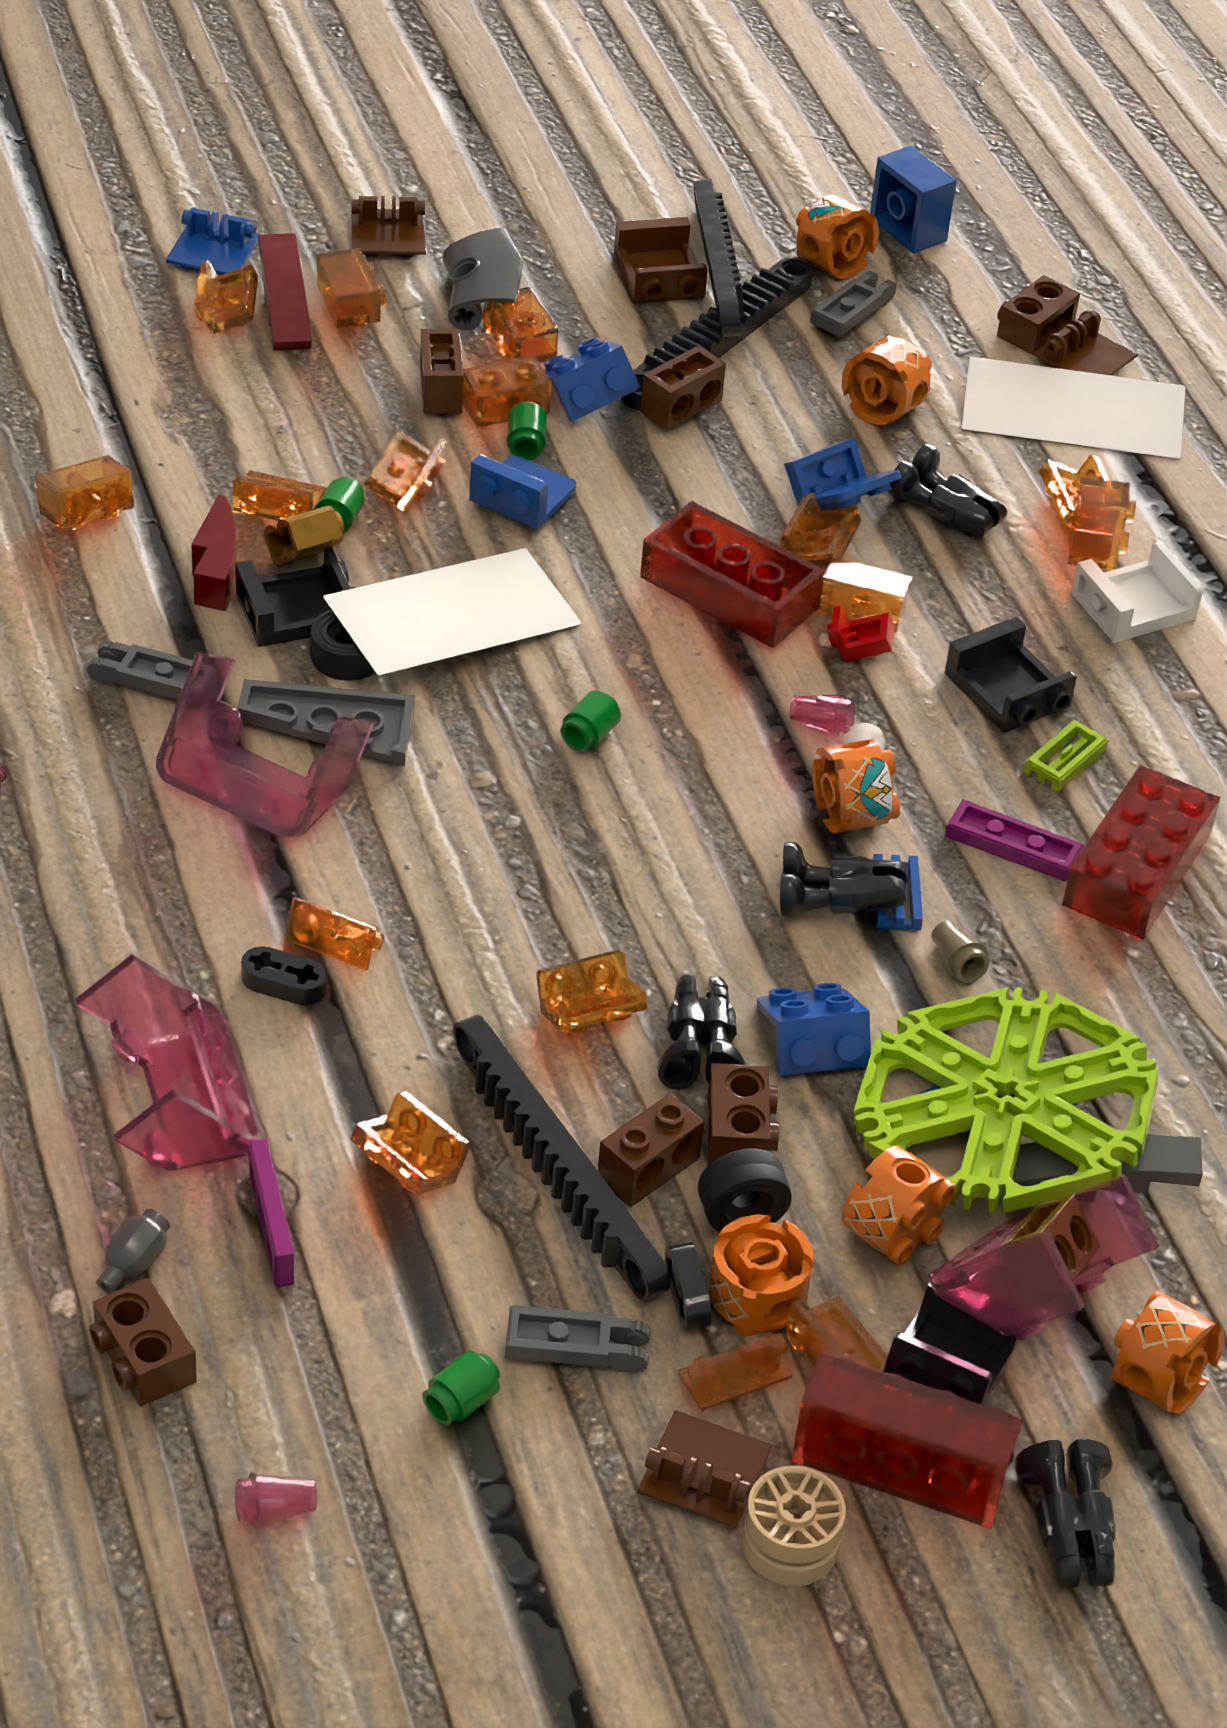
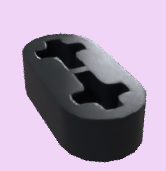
[241,946,327,1005]
[665,1242,712,1330]

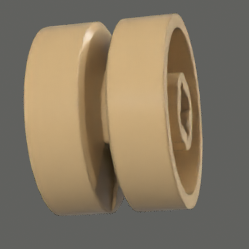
[742,1466,846,1586]

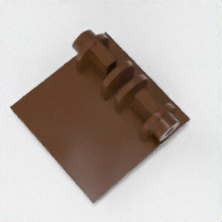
[351,196,426,256]
[1033,310,1138,376]
[637,1410,772,1529]

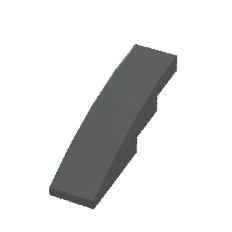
[1012,1134,1203,1201]

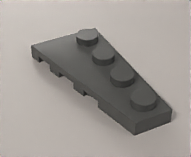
[238,679,415,766]

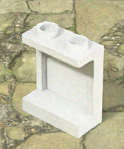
[1071,541,1203,643]

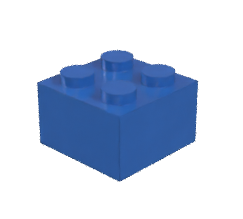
[870,145,957,254]

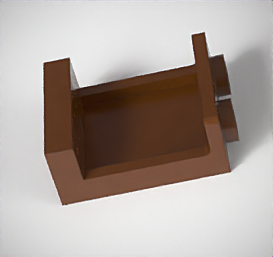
[614,217,708,304]

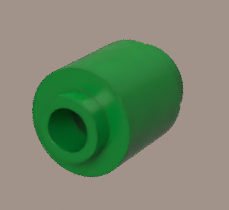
[507,402,547,460]
[315,477,365,532]
[560,690,621,751]
[422,1351,500,1426]

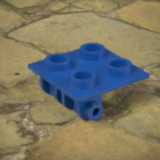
[166,207,260,277]

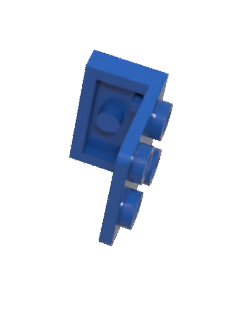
[537,338,641,422]
[784,438,901,512]
[469,454,576,529]
[757,983,871,1076]

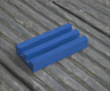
[873,854,923,930]

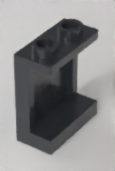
[235,547,356,647]
[944,616,1077,733]
[881,1275,1027,1419]

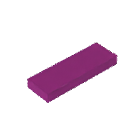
[945,799,1085,882]
[248,1139,294,1288]

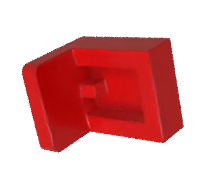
[827,605,894,662]

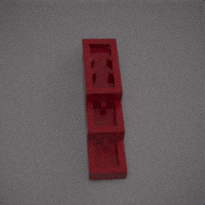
[258,233,312,351]

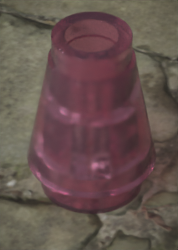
[790,694,856,736]
[235,1472,317,1527]

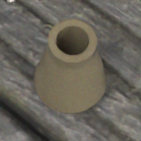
[931,921,989,983]

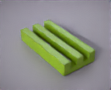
[1023,720,1109,792]

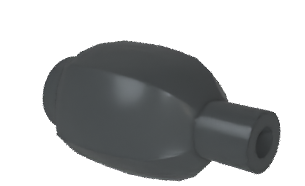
[96,1209,170,1294]

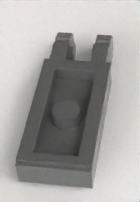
[810,270,897,337]
[86,640,212,705]
[505,1305,651,1373]

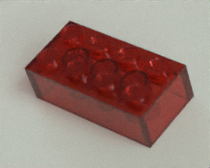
[640,501,825,648]
[1062,764,1221,940]
[791,1351,1024,1529]

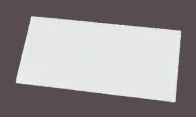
[961,357,1185,459]
[323,548,582,675]

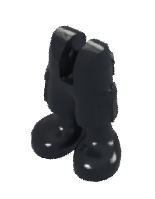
[888,443,1007,537]
[780,842,908,916]
[657,975,746,1090]
[1014,1439,1116,1588]

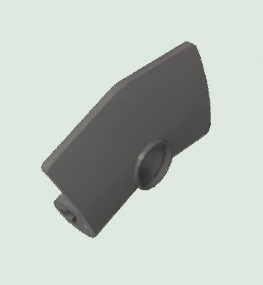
[443,228,523,330]

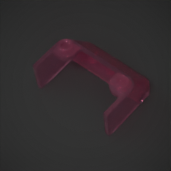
[156,652,374,837]
[75,954,266,1171]
[927,1174,1159,1341]

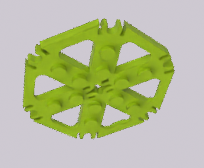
[853,987,1158,1213]

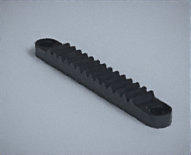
[693,178,744,338]
[621,257,813,410]
[453,1014,670,1302]

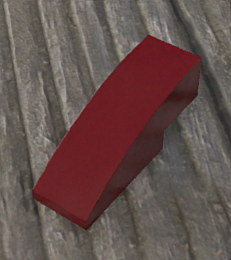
[191,495,237,612]

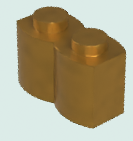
[264,506,345,565]

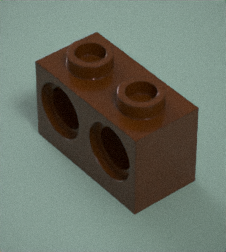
[997,275,1080,355]
[420,329,464,415]
[640,345,726,430]
[707,1063,779,1165]
[598,1093,704,1208]
[998,1194,1100,1301]
[89,1278,197,1407]

